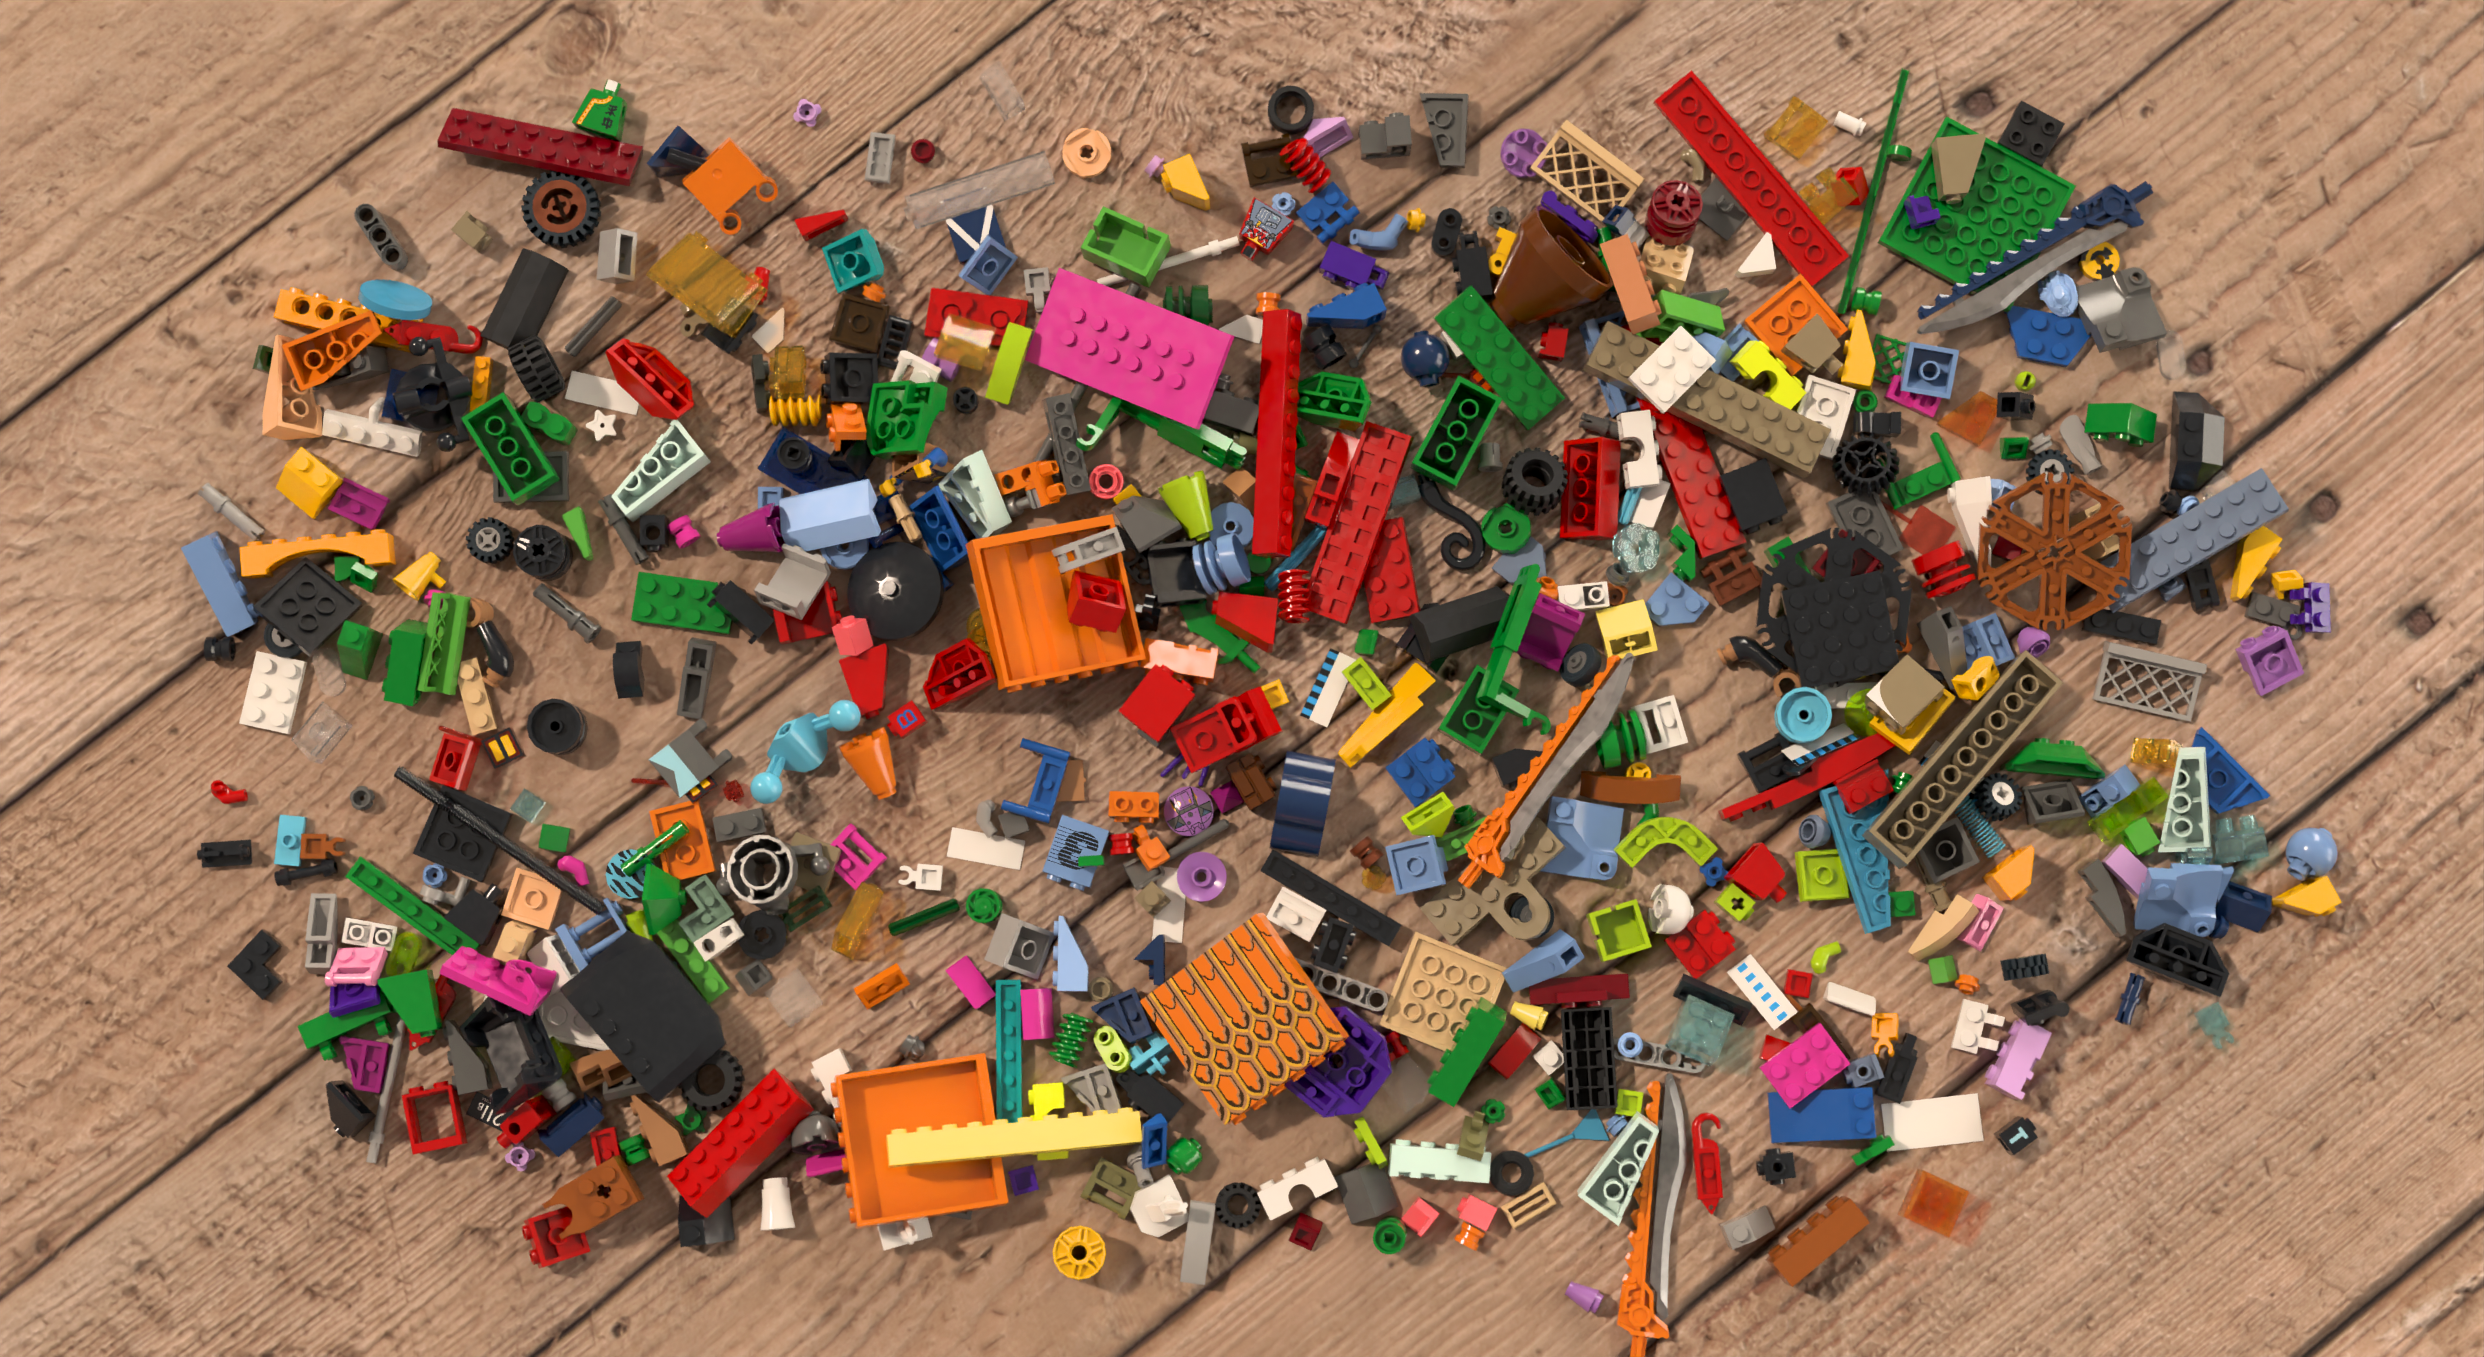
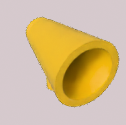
[392,551,446,601]

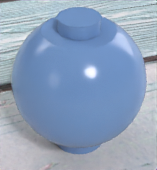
[2286,828,2338,881]

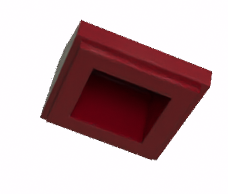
[1991,535,2023,561]
[1288,1213,1323,1251]

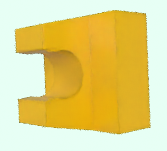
[2271,570,2303,599]

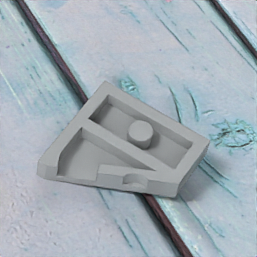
[1061,1063,1122,1114]

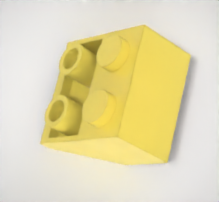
[1595,599,1658,659]

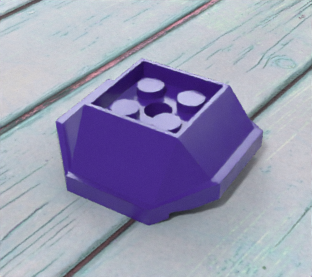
[1284,1006,1392,1118]

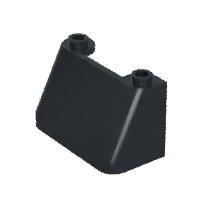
[460,996,562,1114]

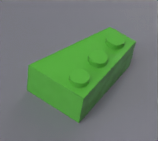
[1636,290,1725,342]

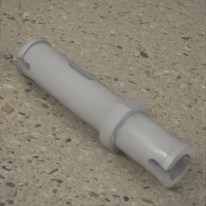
[198,483,265,542]

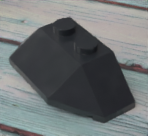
[2169,391,2225,491]
[2125,923,2229,997]

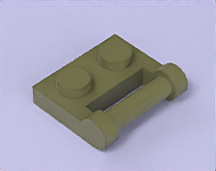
[1080,1157,1141,1220]

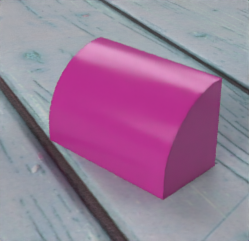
[1020,988,1055,1040]

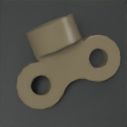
[680,299,714,337]

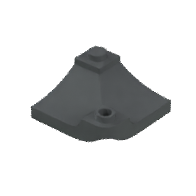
[2076,267,2167,353]

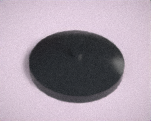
[847,542,944,641]

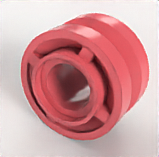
[1088,464,1124,500]

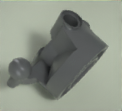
[716,835,830,915]

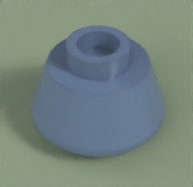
[1799,815,1831,848]

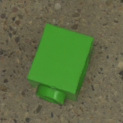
[2118,817,2160,857]

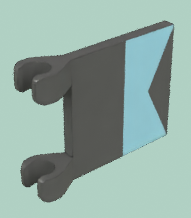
[649,719,732,798]

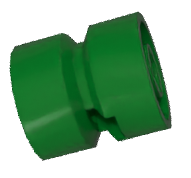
[1373,1216,1407,1255]

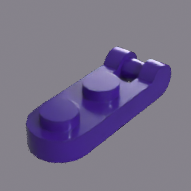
[1540,191,1599,243]

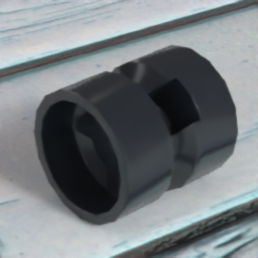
[1303,324,1347,370]
[777,437,813,474]

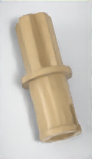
[888,494,922,542]

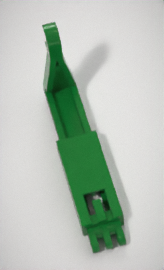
[1076,396,1247,469]
[1476,564,1551,735]

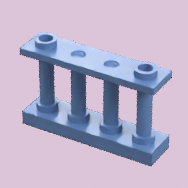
[555,898,630,971]

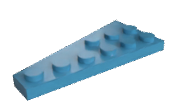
[1818,769,1891,934]

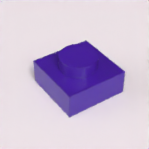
[1008,1165,1039,1196]

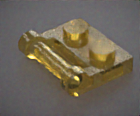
[1763,96,1829,161]

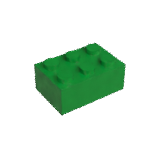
[1437,665,1520,756]

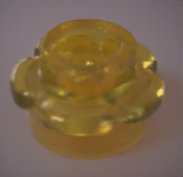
[1362,865,1386,890]

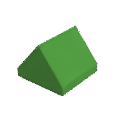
[1928,955,1958,984]

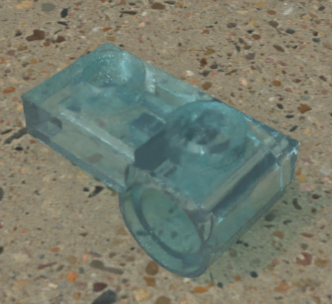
[2176,847,2213,865]

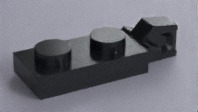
[1875,1033,1918,1104]

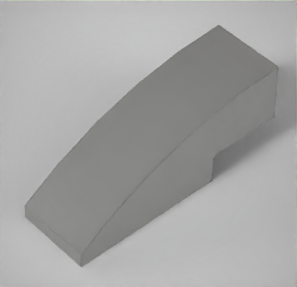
[305,893,338,974]
[1180,1200,1216,1285]

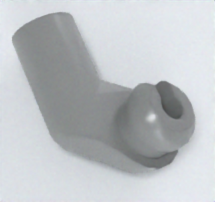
[976,800,998,838]

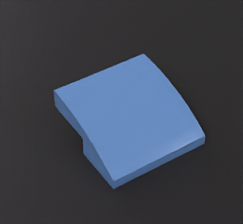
[1962,613,2015,669]

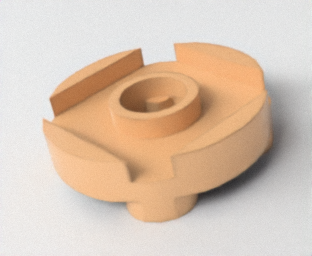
[1062,128,1111,179]

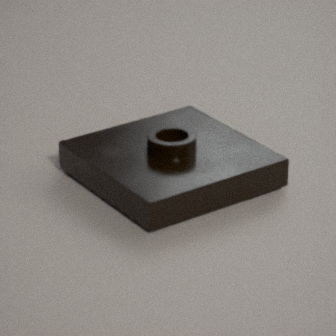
[829,293,891,354]

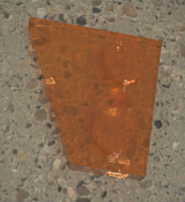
[1936,391,1997,447]

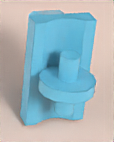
[1129,1031,1173,1076]

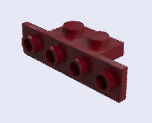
[1529,974,1630,1008]

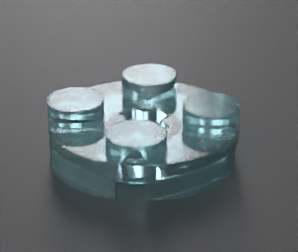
[1612,523,1660,573]

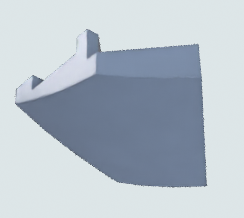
[1492,536,1547,585]

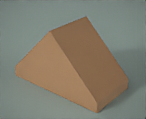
[1223,467,1255,517]

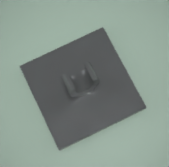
[1699,178,1748,241]

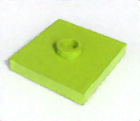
[1794,849,1850,902]

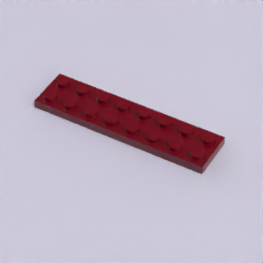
[437,108,643,187]

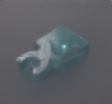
[2194,1002,2234,1049]

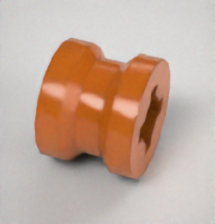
[1256,292,1281,316]
[1454,1221,1485,1251]

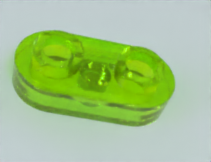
[386,932,422,977]

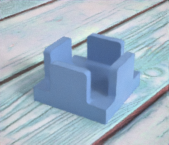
[1385,835,1448,895]

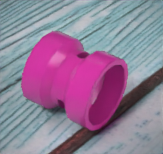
[667,515,701,549]

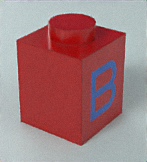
[887,700,928,739]

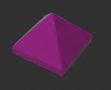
[1210,780,1244,814]

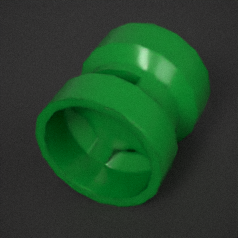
[1851,287,1882,316]
[618,1133,651,1166]

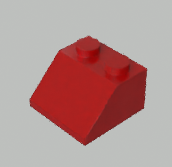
[1067,570,1126,633]

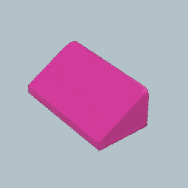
[946,955,996,1010]
[806,1149,845,1177]

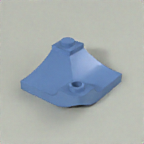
[1540,796,1624,880]
[2133,863,2223,938]

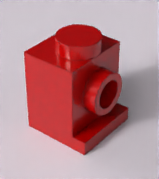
[1538,322,1569,362]

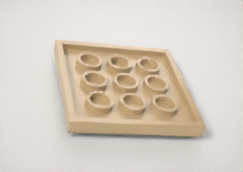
[1379,932,1508,1051]

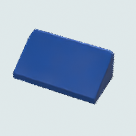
[1142,1113,1167,1169]

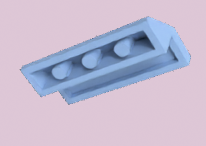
[779,479,881,552]

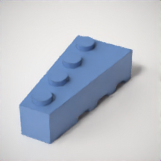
[181,531,259,637]

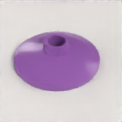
[1177,852,1227,902]

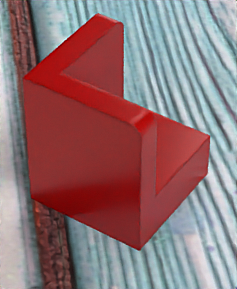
[1831,167,1869,206]

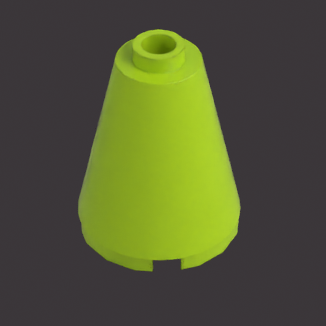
[1157,470,1214,542]

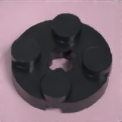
[738,910,788,960]

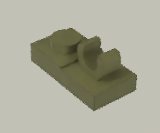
[1457,1111,1489,1161]

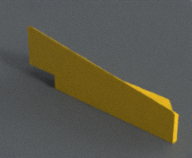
[1338,663,1436,768]

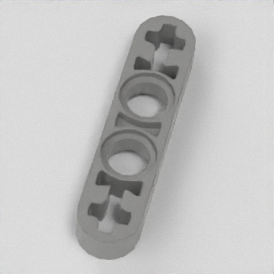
[1613,1038,1706,1073]

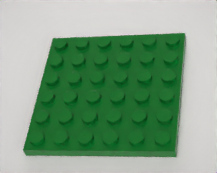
[1878,116,2076,313]

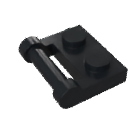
[1737,732,1791,793]
[2011,990,2070,1026]

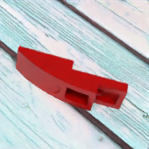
[1304,432,1360,529]

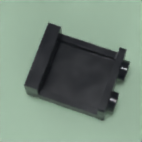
[1718,458,1788,535]
[1145,538,1207,608]

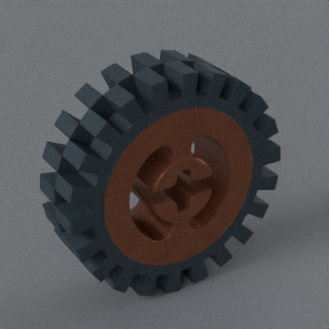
[521,170,601,248]

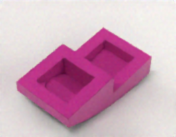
[1884,375,1942,418]

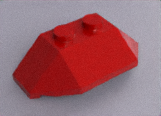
[606,338,694,420]
[923,637,997,710]

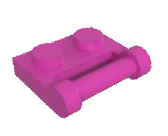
[830,823,887,890]

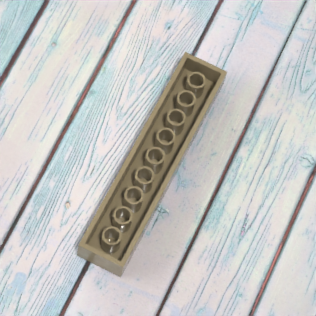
[1583,321,1831,478]
[1862,650,2063,869]

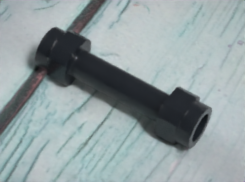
[274,859,338,886]

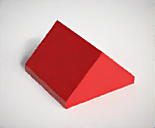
[429,733,481,791]

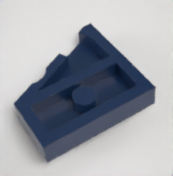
[1091,987,1155,1044]

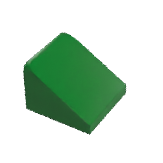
[1355,629,1379,657]
[538,824,571,853]

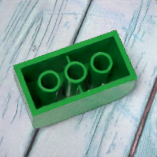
[1410,375,1502,491]

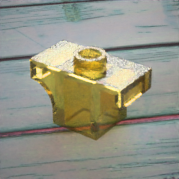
[2130,738,2183,769]

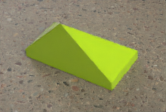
[1401,792,1455,838]

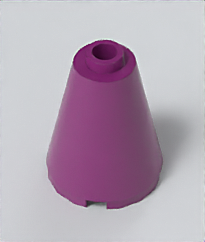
[717,503,785,552]

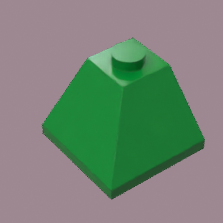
[642,864,687,935]

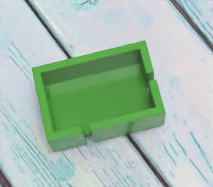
[1080,206,1171,288]

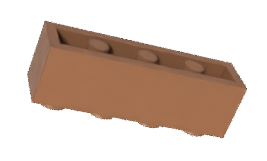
[1600,234,1662,335]

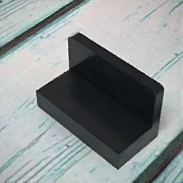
[827,424,876,479]

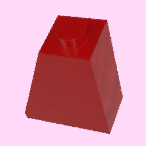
[1211,592,1278,653]
[839,643,889,720]

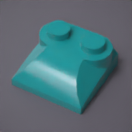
[822,229,884,294]

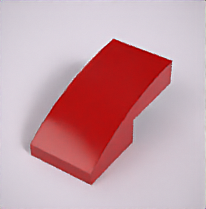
[1488,1023,1541,1080]

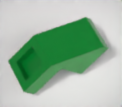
[1667,525,1695,582]

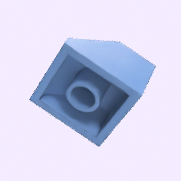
[1900,342,1959,399]

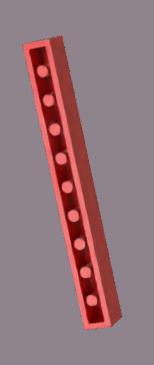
[1252,309,1302,558]

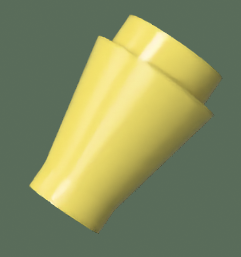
[1510,1001,1549,1031]

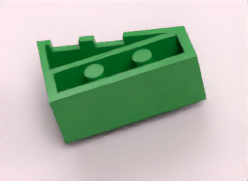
[382,619,437,706]

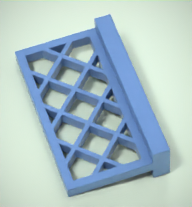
[1579,310,1640,418]

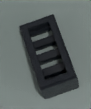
[877,315,914,370]

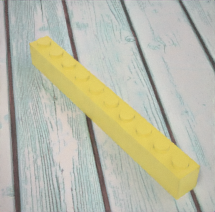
[886,1108,1142,1168]

